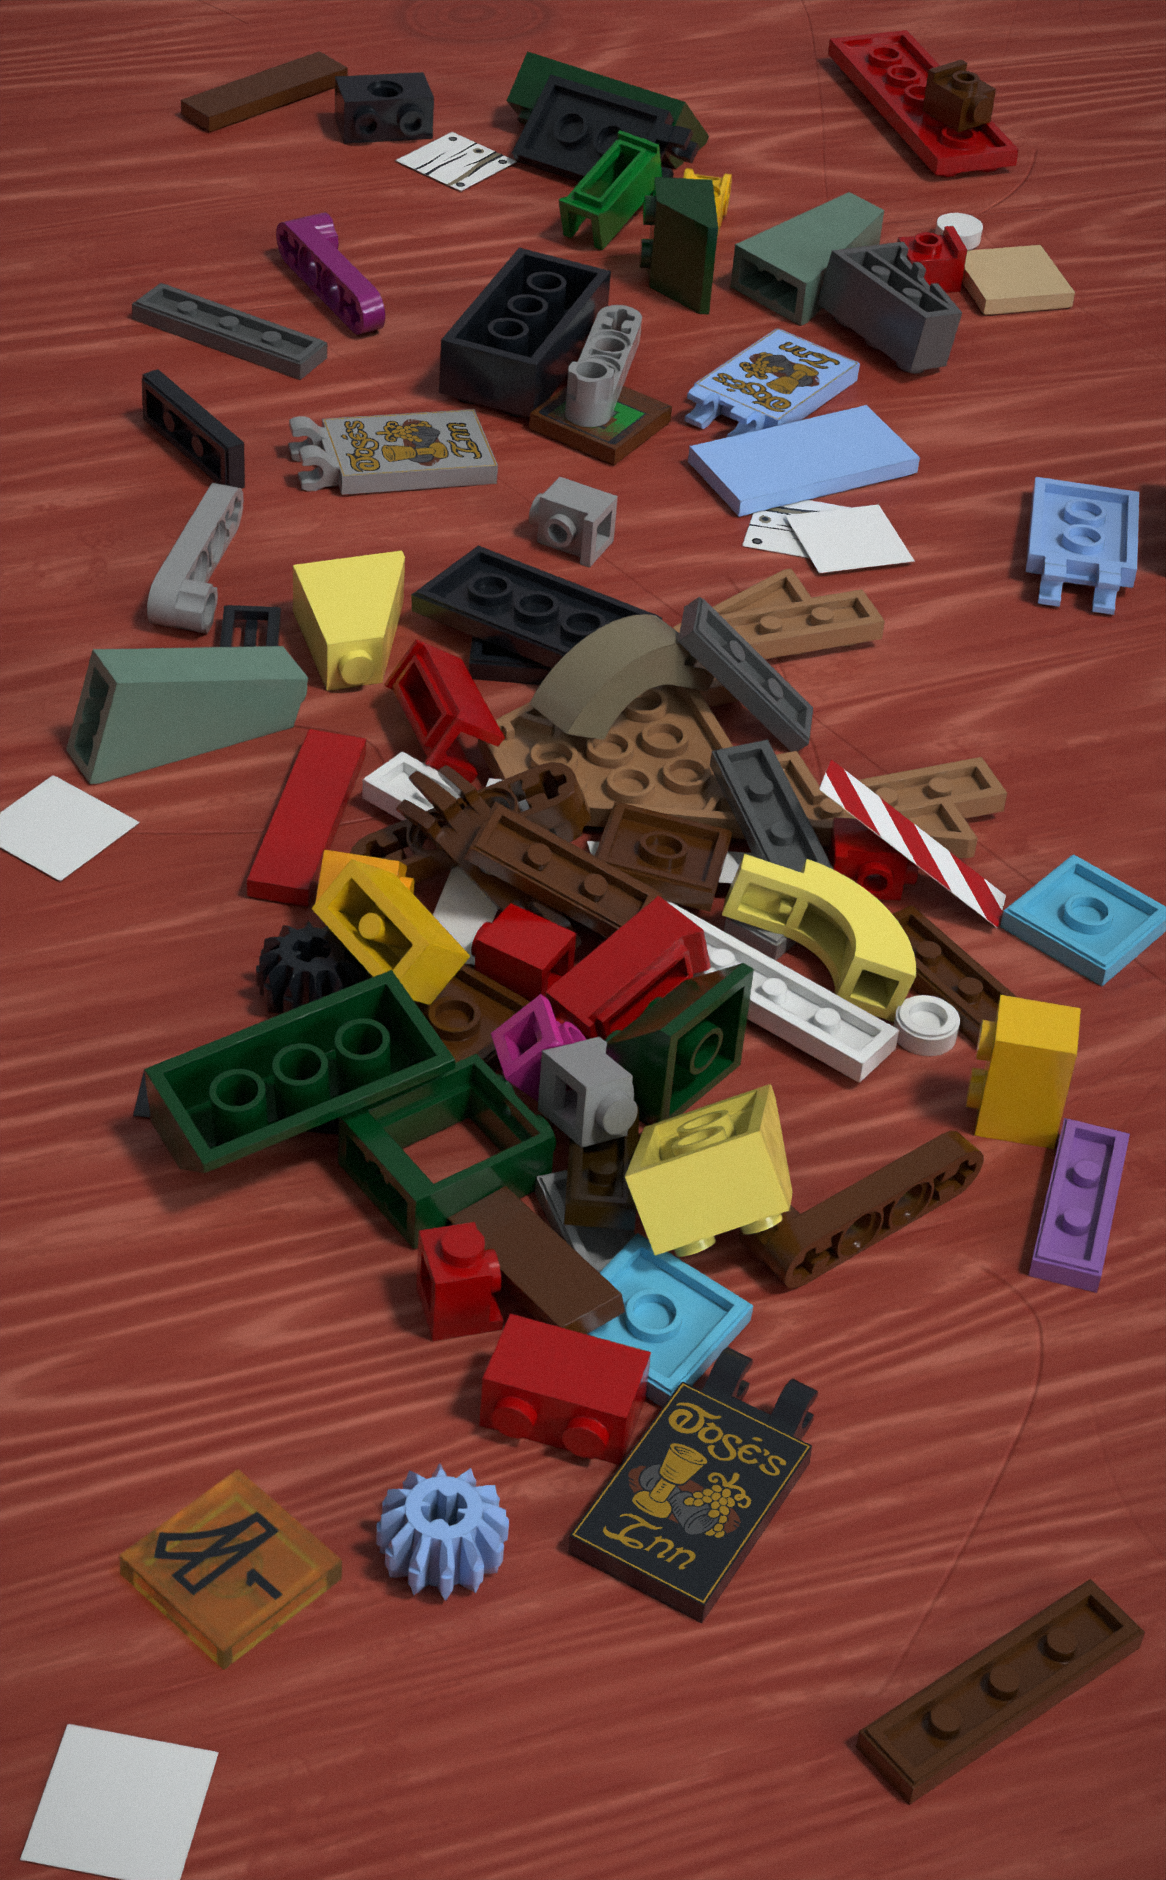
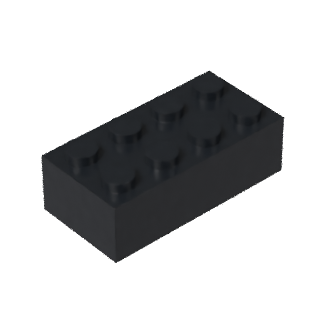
[439,248,611,418]

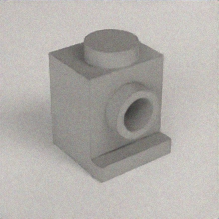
[529,477,618,568]
[538,1037,638,1148]

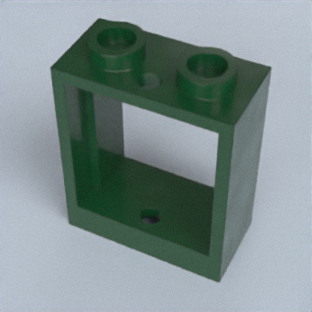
[338,1053,556,1249]

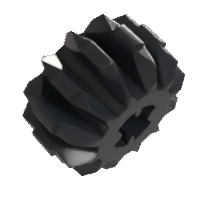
[256,920,367,1013]

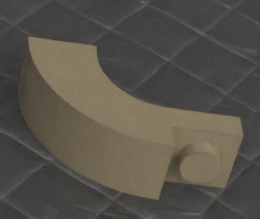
[529,614,715,740]

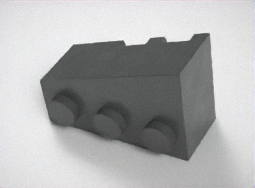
[817,242,962,373]

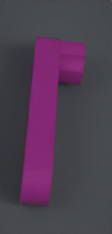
[276,212,386,335]

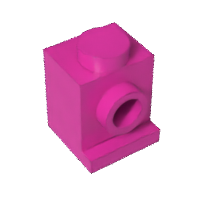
[491,994,586,1102]

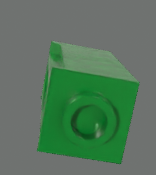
[558,130,662,250]

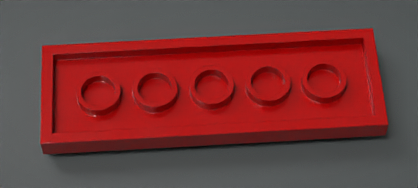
[828,30,1019,177]

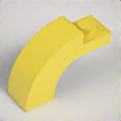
[722,854,916,1022]

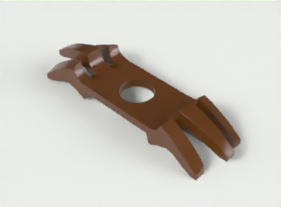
[396,765,587,950]

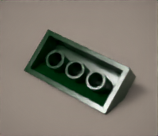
[506,51,709,169]
[144,970,456,1173]

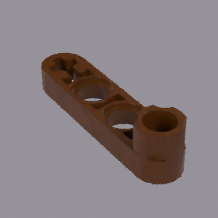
[350,762,591,883]
[739,1131,984,1288]

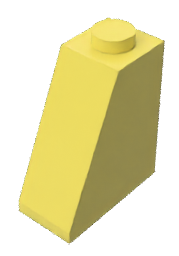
[293,550,405,691]

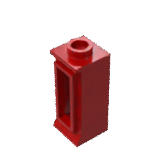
[384,639,505,783]
[545,895,711,1041]

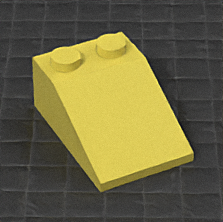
[625,1084,793,1257]

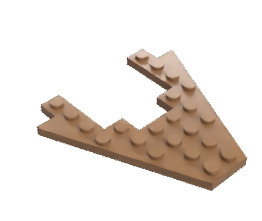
[478,569,1007,858]

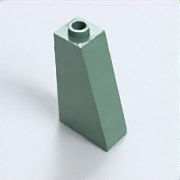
[730,192,884,326]
[66,646,309,784]

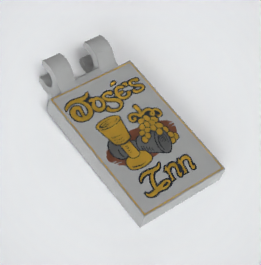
[288,409,498,495]

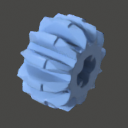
[376,1463,509,1601]

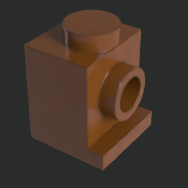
[922,59,996,132]

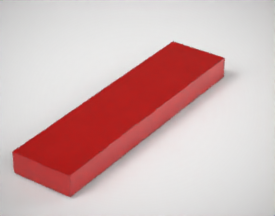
[247,729,367,907]

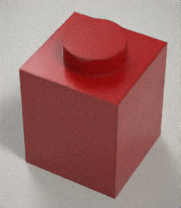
[471,903,576,1002]

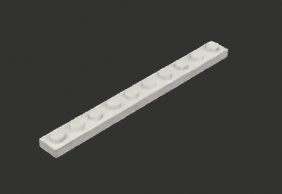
[362,752,899,1083]

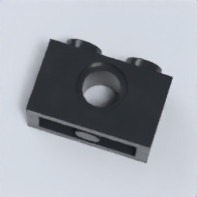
[335,72,434,144]

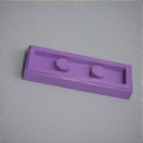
[1028,1118,1130,1293]

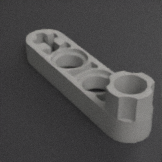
[565,305,642,427]
[147,483,244,634]

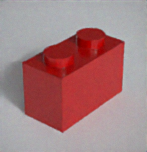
[479,1314,651,1465]

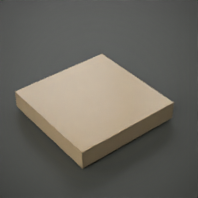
[962,245,1075,315]

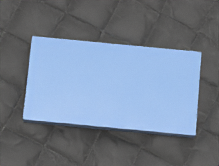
[688,405,920,517]

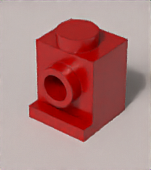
[897,226,967,293]
[827,817,919,901]
[416,1222,503,1341]

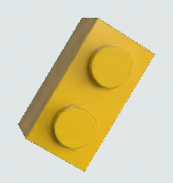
[312,859,470,1005]
[966,995,1081,1149]

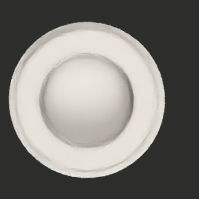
[935,213,983,250]
[893,995,960,1056]

